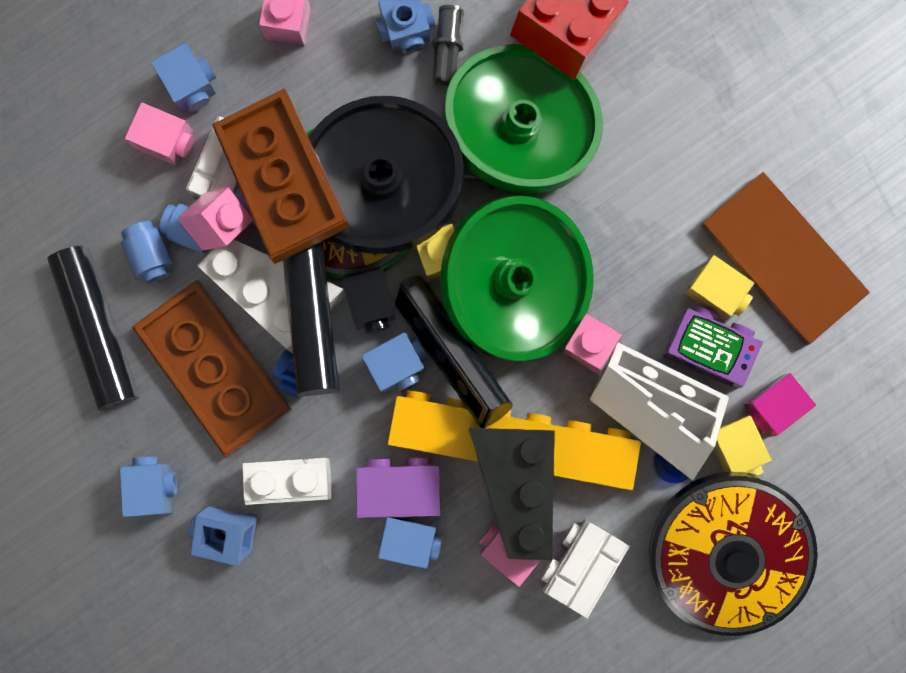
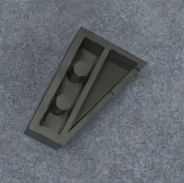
[469,428,555,560]

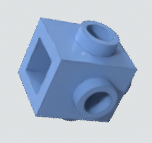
[375,0,435,53]

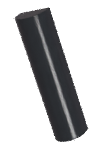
[283,241,340,397]
[47,246,139,411]
[395,275,513,428]

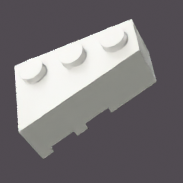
[197,239,346,353]
[590,343,729,480]

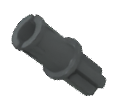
[432,5,464,86]

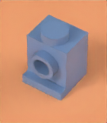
[189,506,257,566]

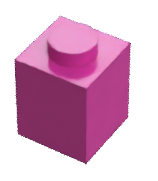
[744,373,816,437]

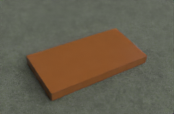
[212,88,350,264]
[701,172,870,345]
[132,280,292,458]

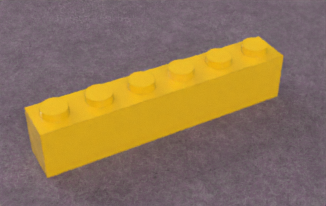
[388,390,641,490]

